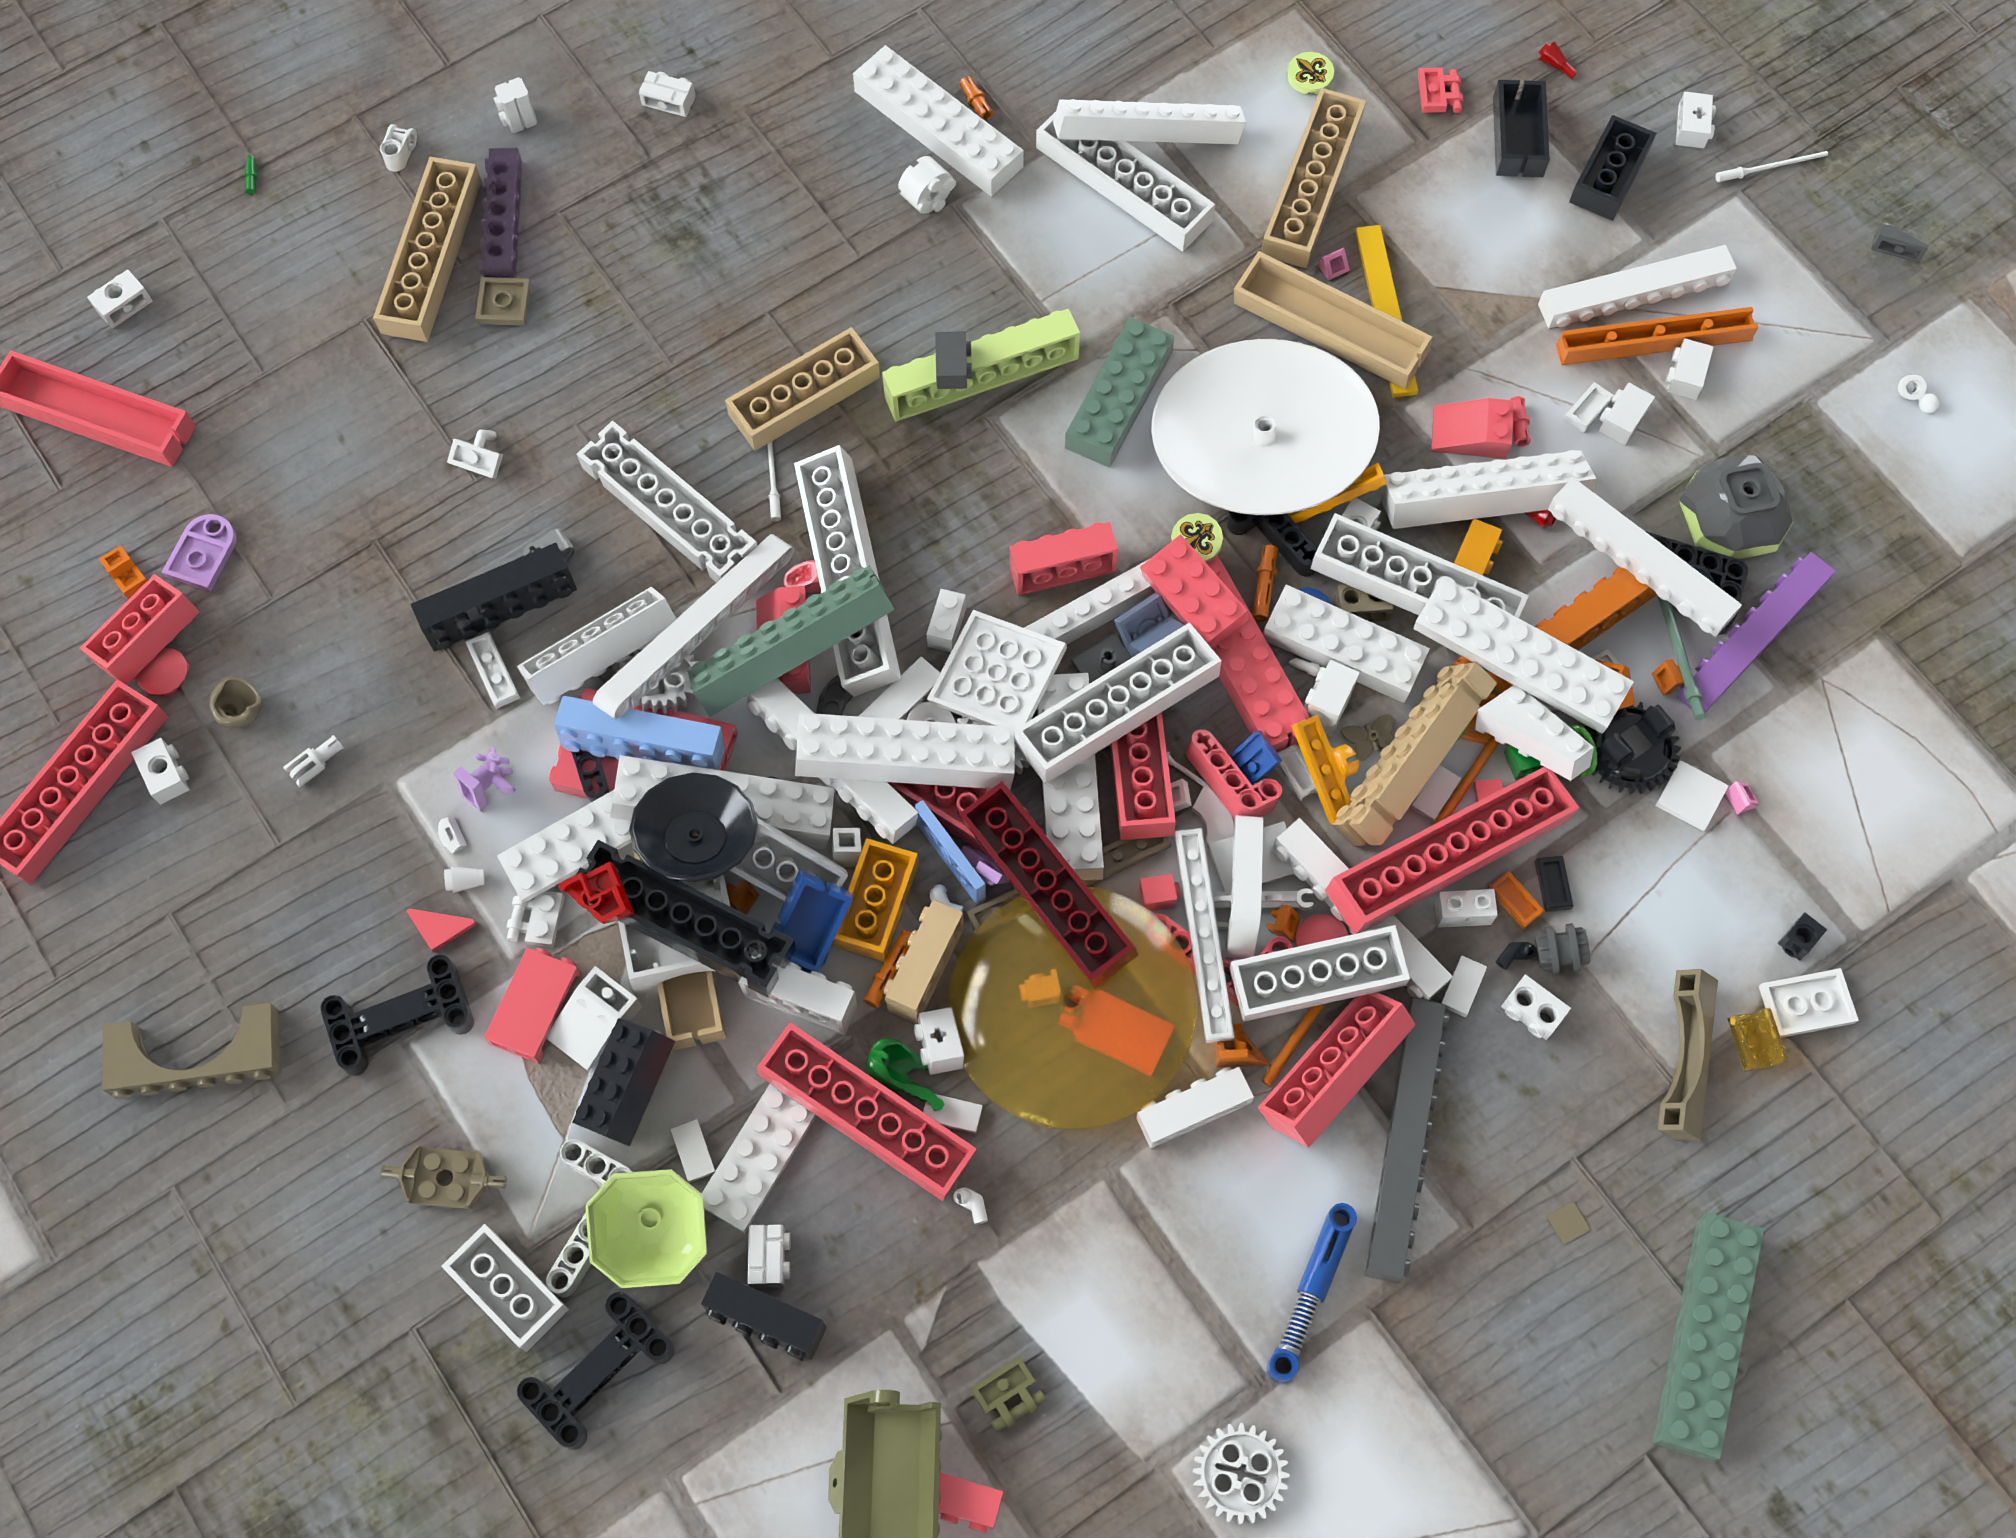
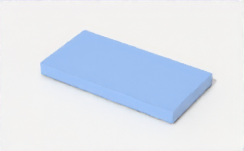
[915,800,986,906]

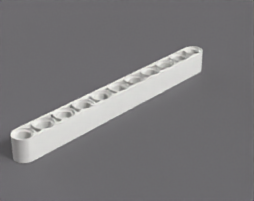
[593,534,794,719]

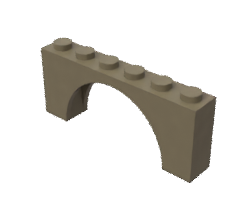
[102,1003,280,1099]

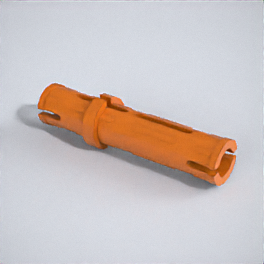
[1252,545,1279,622]
[863,930,911,1009]

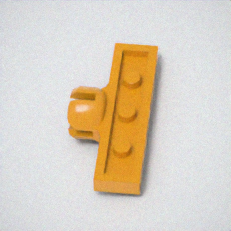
[1287,462,1387,524]
[1291,715,1359,824]

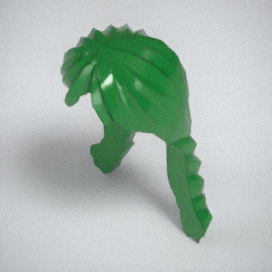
[866,1037,945,1111]

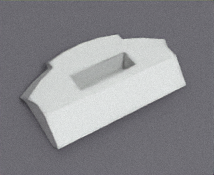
[438,816,467,854]

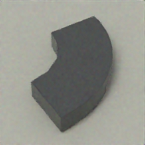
[816,675,853,716]

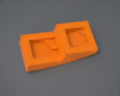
[99,545,147,599]

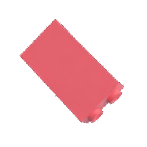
[484,948,581,1064]

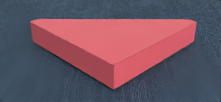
[407,909,477,953]

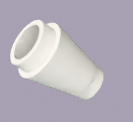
[444,866,484,893]

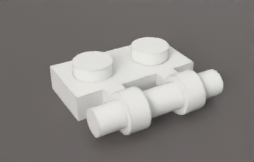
[506,891,565,948]

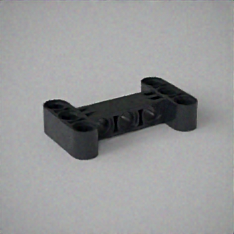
[320,954,474,1076]
[517,1292,674,1450]

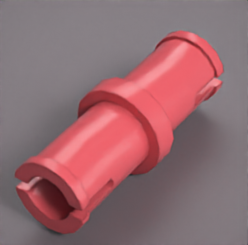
[1510,396,1531,447]

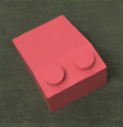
[1431,398,1514,459]

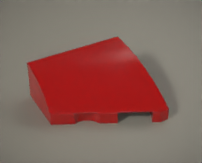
[558,862,634,924]

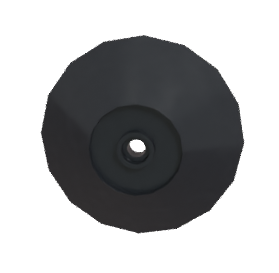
[629,772,758,882]

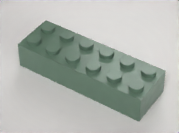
[1065,317,1174,468]

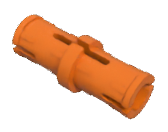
[959,76,993,120]

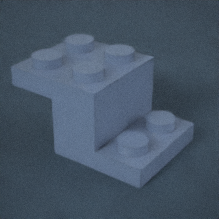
[1114,593,1185,658]

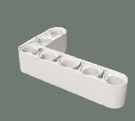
[1225,815,1263,959]
[546,1139,632,1298]

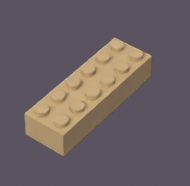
[725,327,880,451]

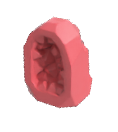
[783,560,821,594]

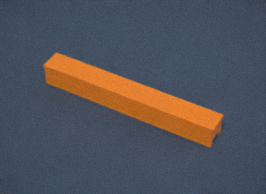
[1556,307,1759,365]

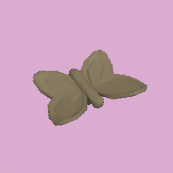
[1341,714,1394,761]

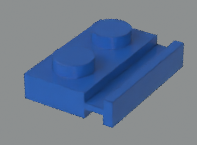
[1229,730,1282,785]

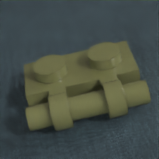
[970,1356,1046,1432]

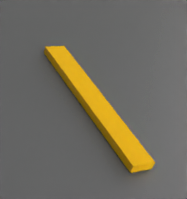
[1355,225,1418,398]

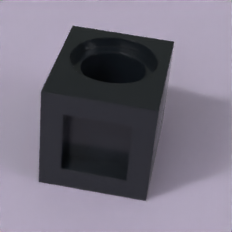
[1777,912,1828,961]

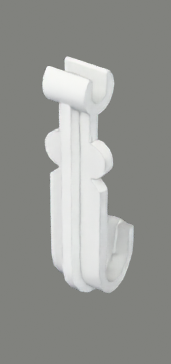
[1212,888,1314,930]

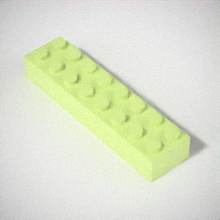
[882,309,1080,422]

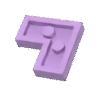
[961,845,1010,886]

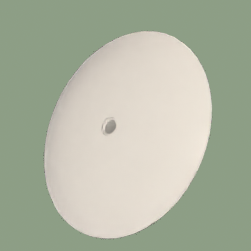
[1152,339,1380,515]

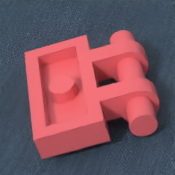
[1418,68,1464,113]

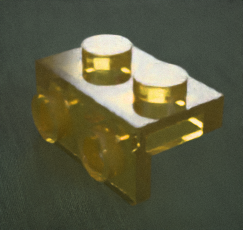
[1727,1008,1788,1072]

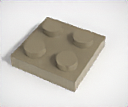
[475,277,531,326]

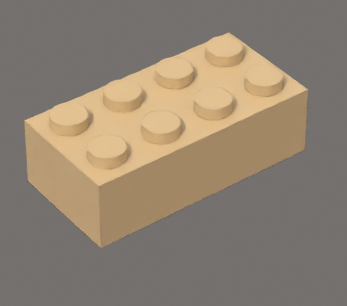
[883,900,964,1024]

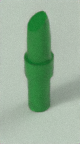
[245,154,257,195]

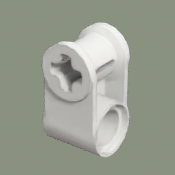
[380,124,417,172]

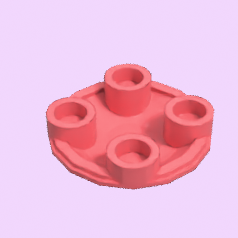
[136,647,189,697]
[1295,914,1349,947]

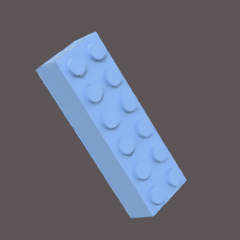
[554,696,725,770]

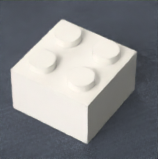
[1304,660,1360,736]

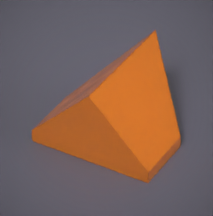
[1215,1024,1271,1068]

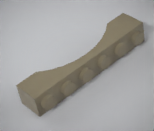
[1658,969,1718,1140]

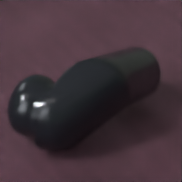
[1495,942,1537,970]

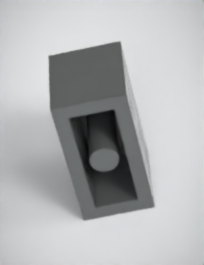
[935,331,972,389]

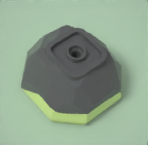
[1679,455,1793,559]

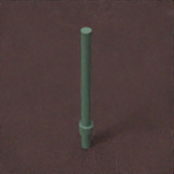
[1657,595,1705,720]

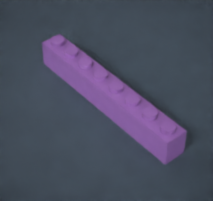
[1677,552,1836,713]

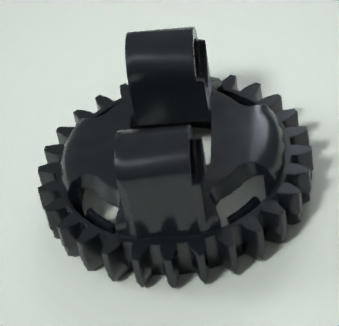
[1585,702,1681,795]

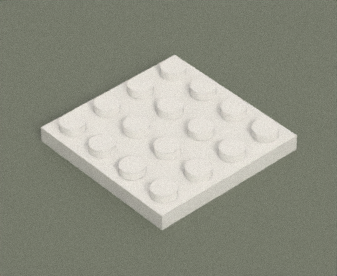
[927,610,1067,736]

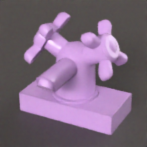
[453,747,516,812]

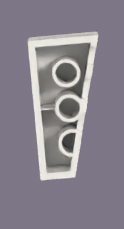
[1475,685,1594,781]

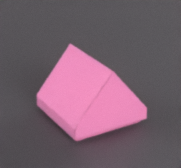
[1318,248,1350,280]
[1725,781,1759,815]

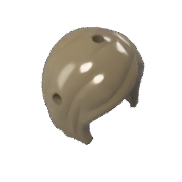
[210,676,262,728]

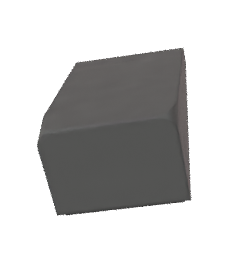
[1871,222,1929,262]

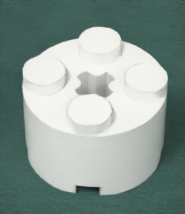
[898,156,956,214]

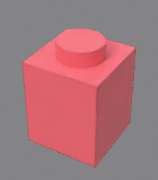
[1139,874,1181,912]

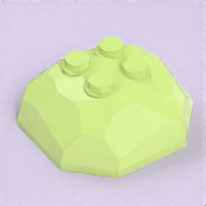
[585,1169,707,1288]

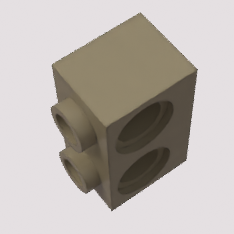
[1334,583,1393,622]

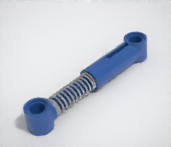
[1266,1203,1357,1383]

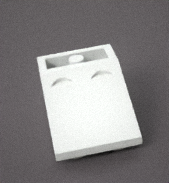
[546,966,642,1071]

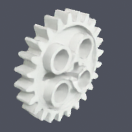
[617,649,699,714]
[1192,1423,1290,1525]

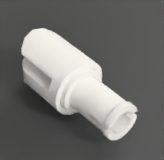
[283,735,344,788]

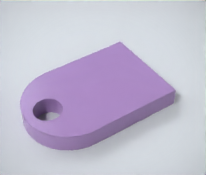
[162,514,236,592]

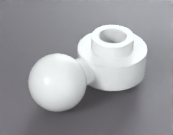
[1898,375,1940,413]

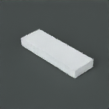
[465,632,520,709]

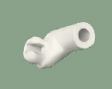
[930,884,963,912]
[953,1187,988,1225]

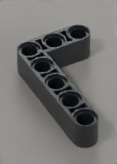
[1645,531,1748,635]

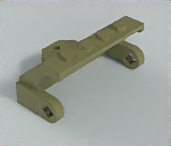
[828,1390,942,1538]

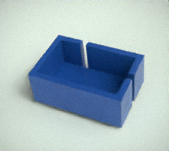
[769,870,853,972]

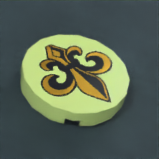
[1287,52,1334,95]
[1171,513,1223,563]

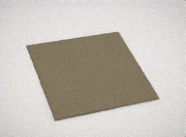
[1546,1201,1591,1245]

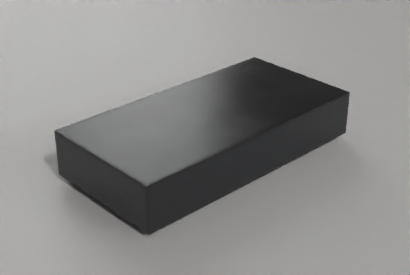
[1534,856,1574,912]

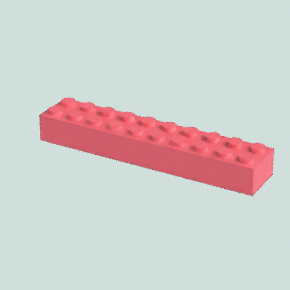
[1325,767,1579,934]

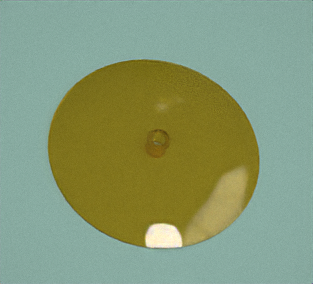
[948,887,1197,1130]

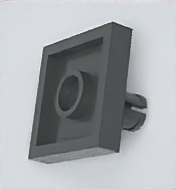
[1071,634,1132,684]

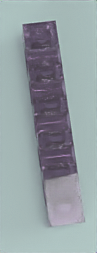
[479,148,523,278]

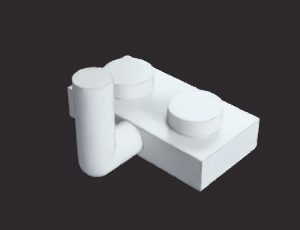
[447,429,503,479]

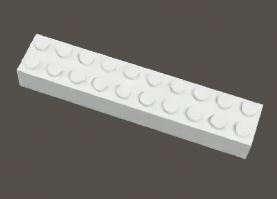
[794,445,901,697]

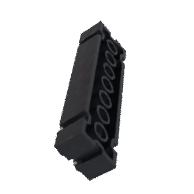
[576,840,796,998]

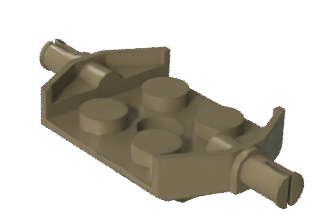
[380,1145,507,1209]

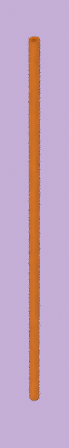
[1261,735,1499,1087]

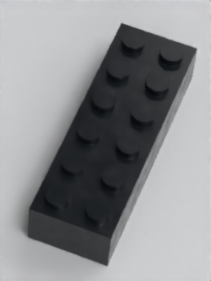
[410,543,577,651]

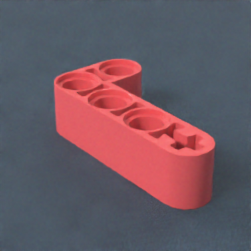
[1186,729,1282,819]

